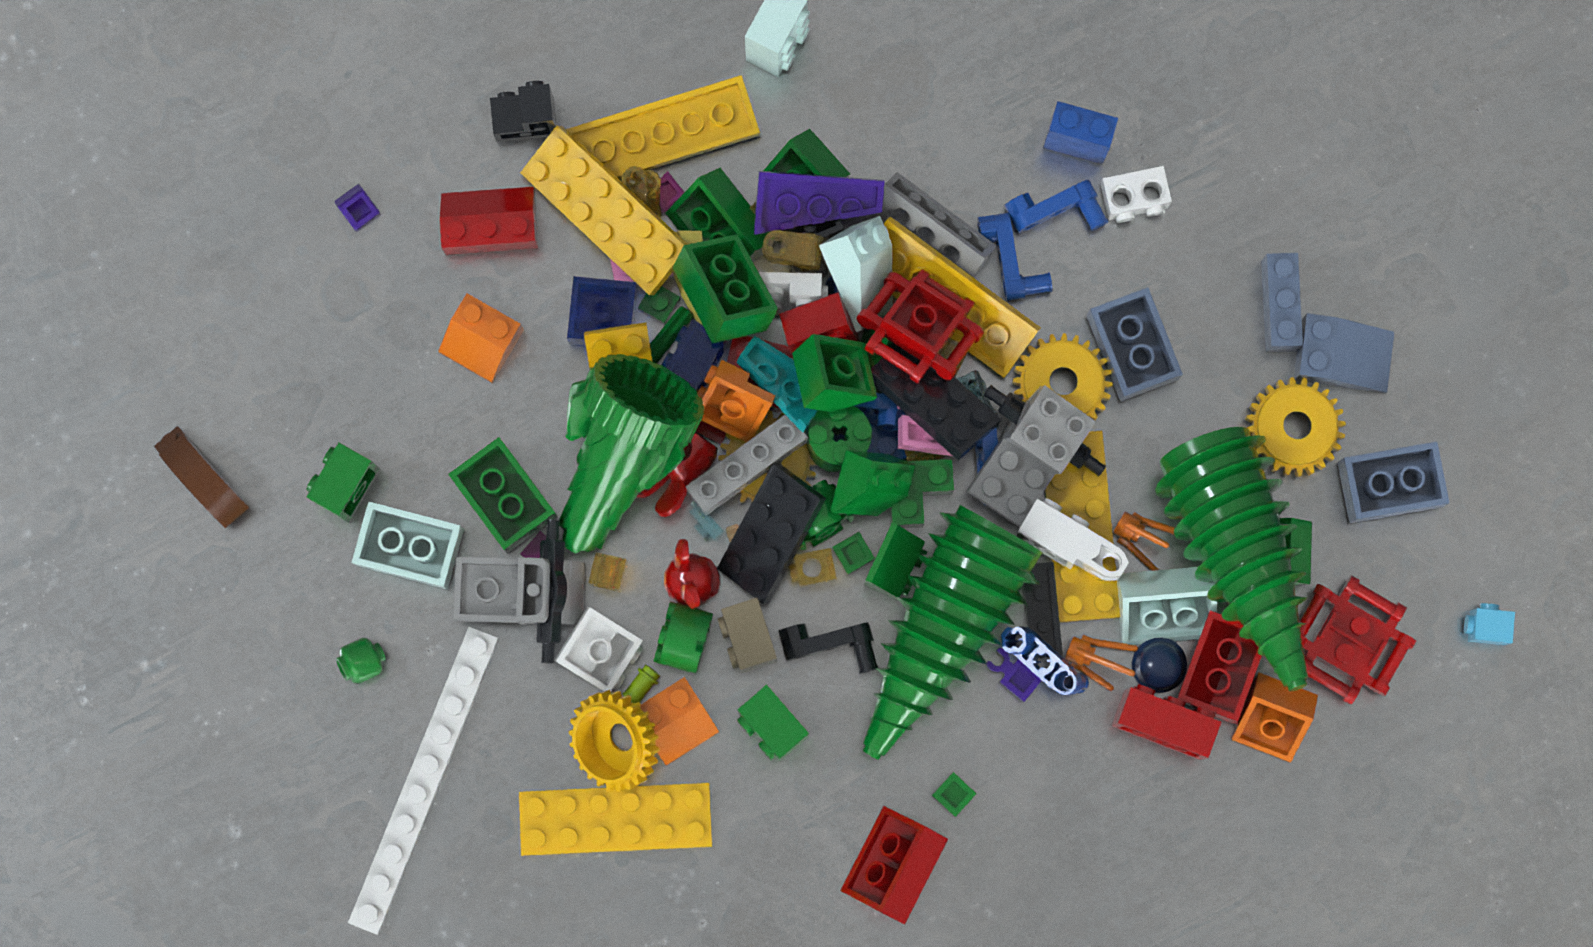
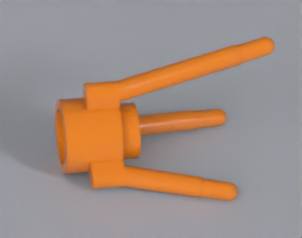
[1113,511,1175,571]
[1065,635,1138,691]

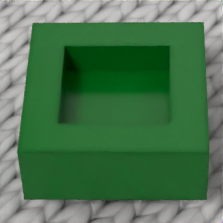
[638,286,681,325]
[832,532,875,575]
[931,772,977,817]

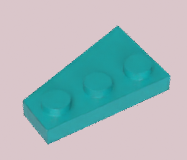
[736,335,819,433]

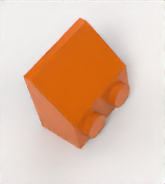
[438,293,524,383]
[1231,672,1318,762]
[640,677,719,766]

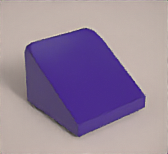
[334,184,380,231]

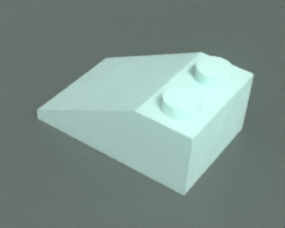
[819,216,893,332]

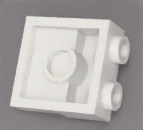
[759,272,828,315]
[554,607,643,691]

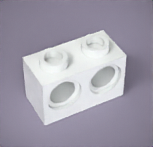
[1100,166,1172,223]

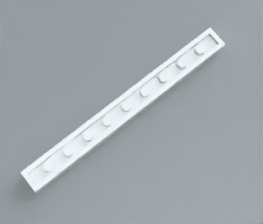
[348,627,499,935]

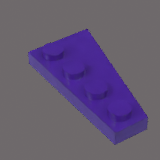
[754,171,885,235]

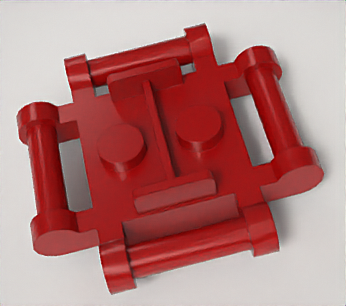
[856,269,984,384]
[1299,575,1416,705]

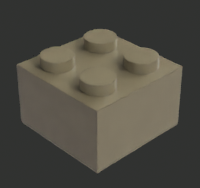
[717,598,777,674]

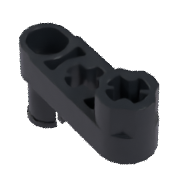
[778,622,879,674]

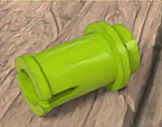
[622,664,660,704]

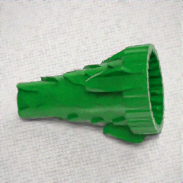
[559,354,705,554]

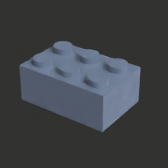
[1086,287,1183,402]
[1337,442,1450,523]

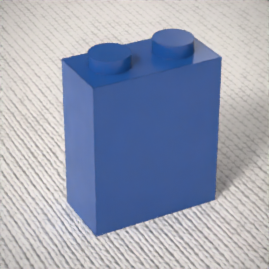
[1043,101,1118,164]

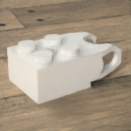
[1017,498,1129,581]

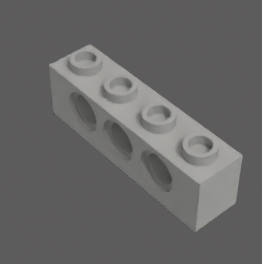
[873,172,996,278]
[686,415,808,516]

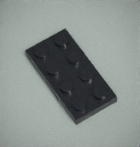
[871,346,1001,461]
[717,463,826,604]

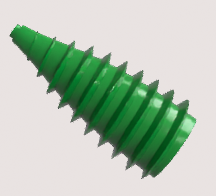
[1155,427,1308,692]
[862,505,1043,760]

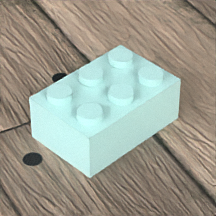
[745,0,810,77]
[351,502,464,590]

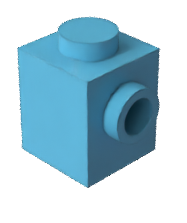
[1464,603,1515,645]

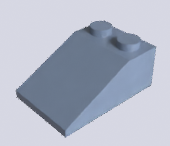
[1294,313,1394,394]

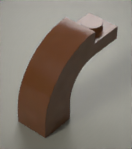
[154,426,249,528]

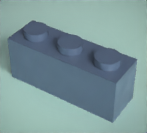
[1261,253,1303,352]

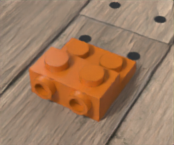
[697,360,776,442]

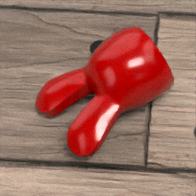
[636,432,718,517]
[664,539,721,609]

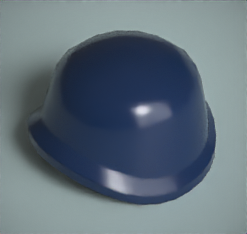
[1132,638,1187,693]

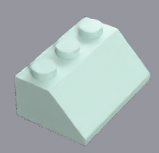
[1117,567,1217,645]

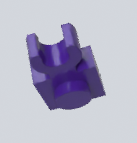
[986,648,1042,702]

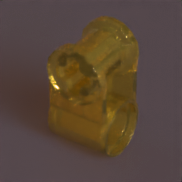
[622,166,661,218]
[762,230,824,270]

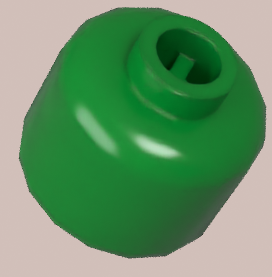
[336,637,386,684]

